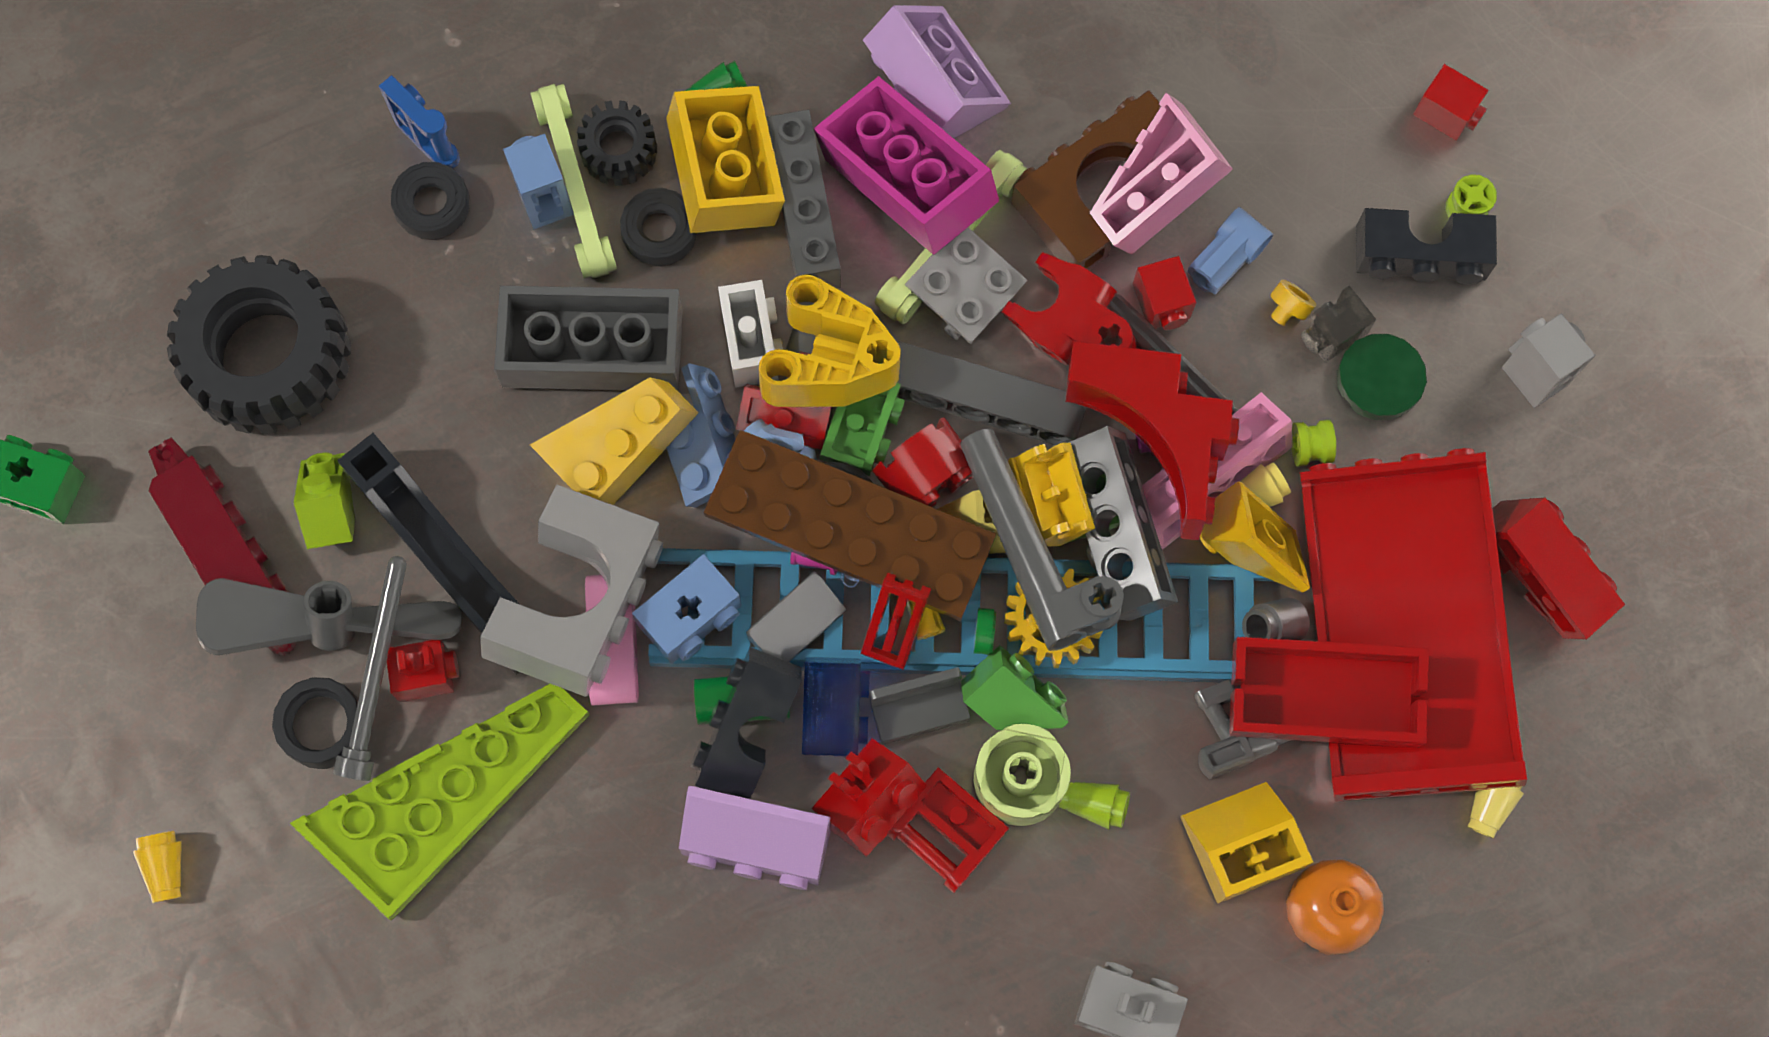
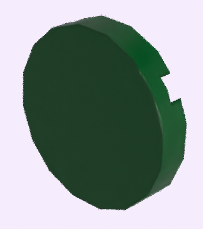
[1337,334,1427,420]

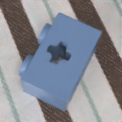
[503,134,574,230]
[632,554,742,664]

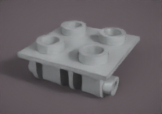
[905,227,1028,344]

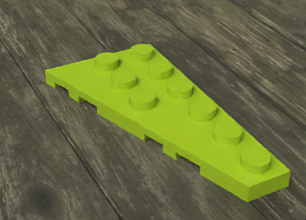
[290,684,590,921]

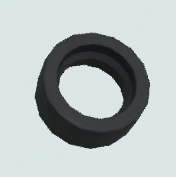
[272,677,359,769]

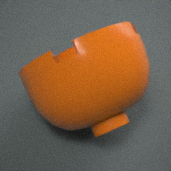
[1286,859,1384,955]

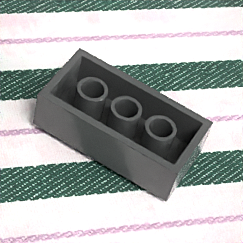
[494,286,683,391]

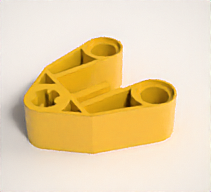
[759,275,901,407]

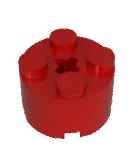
[873,417,973,508]

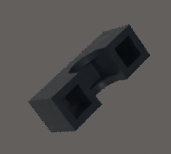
[1356,208,1497,284]
[691,647,802,799]

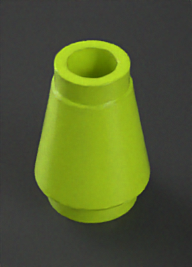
[1059,782,1130,830]

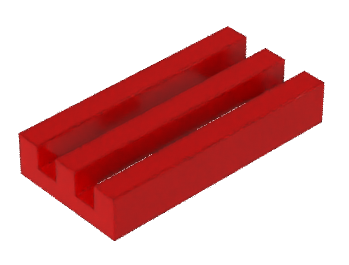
[860,573,931,670]

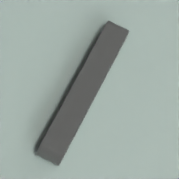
[785,328,1087,446]

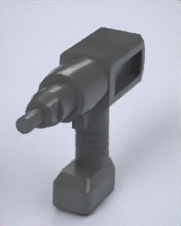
[1194,679,1290,780]

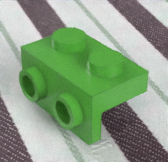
[819,383,905,476]

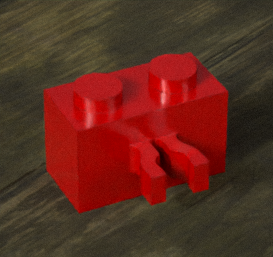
[811,738,927,857]

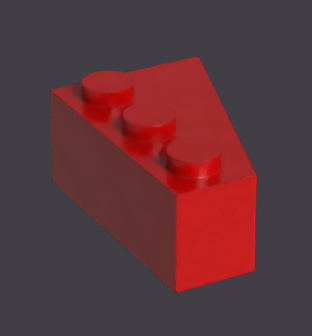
[1492,497,1625,640]

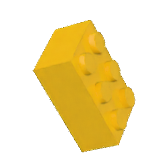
[666,86,785,233]

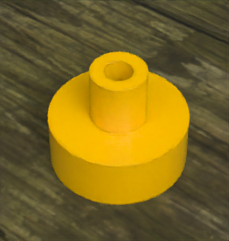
[1270,279,1317,326]

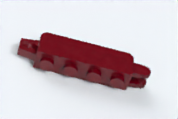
[148,437,296,656]

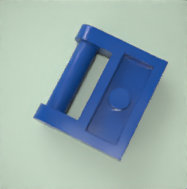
[379,75,460,169]

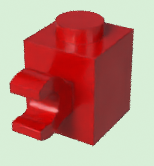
[386,640,459,702]

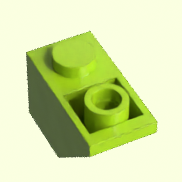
[293,452,355,549]

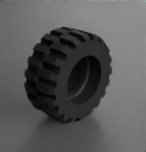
[167,255,351,434]

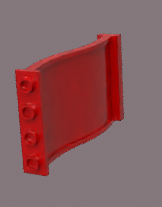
[1300,448,1527,802]

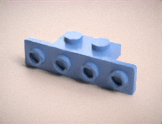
[667,363,736,508]

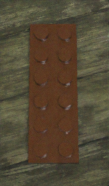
[703,429,996,621]

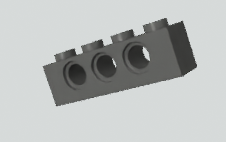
[767,110,841,289]
[1069,426,1178,621]

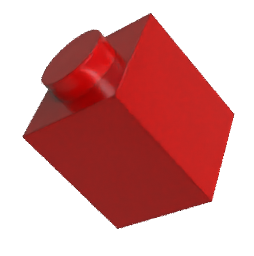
[1413,64,1489,141]
[1132,255,1197,330]

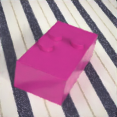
[813,76,999,255]

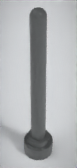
[333,556,407,781]

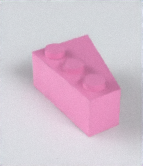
[1090,92,1233,254]

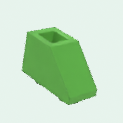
[961,645,1069,730]

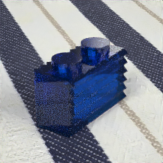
[802,657,870,757]

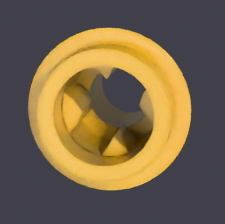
[133,831,181,903]

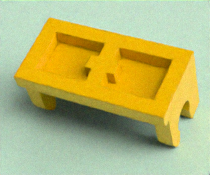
[1007,443,1095,546]

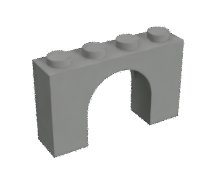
[481,484,664,697]

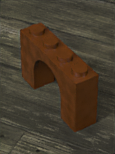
[1011,90,1161,270]

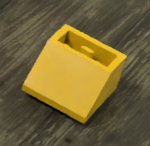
[1180,782,1313,904]

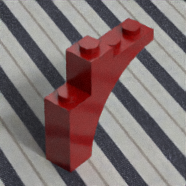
[1065,341,1239,540]

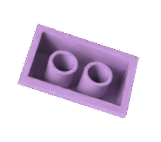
[863,5,1011,138]
[679,786,831,890]

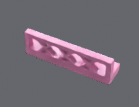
[1142,392,1292,550]

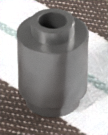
[1242,598,1309,640]

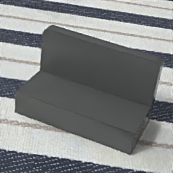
[870,667,971,745]

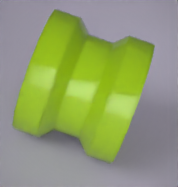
[1446,174,1497,218]
[1291,420,1336,467]

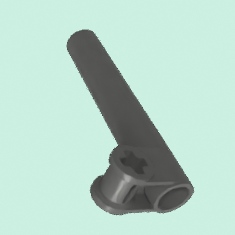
[960,428,1124,651]

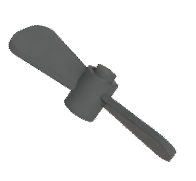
[196,578,462,656]

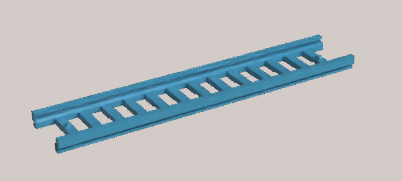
[648,548,1272,683]

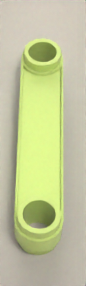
[531,84,617,279]
[874,150,1027,325]

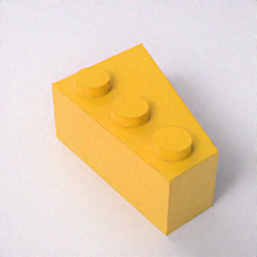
[530,377,699,505]

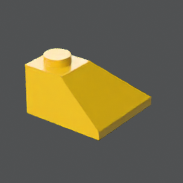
[1200,481,1310,593]

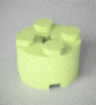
[973,724,1071,826]

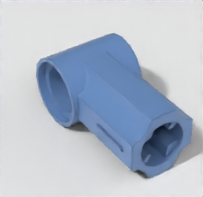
[1187,207,1274,295]

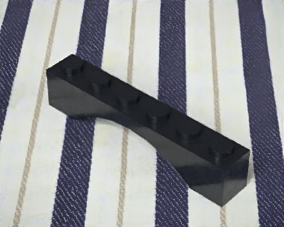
[337,432,520,675]

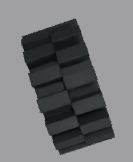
[577,100,657,186]

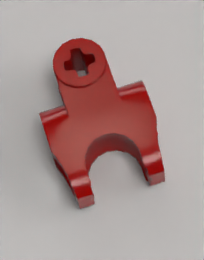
[1001,252,1137,366]

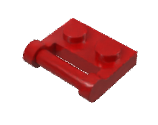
[887,767,1009,893]

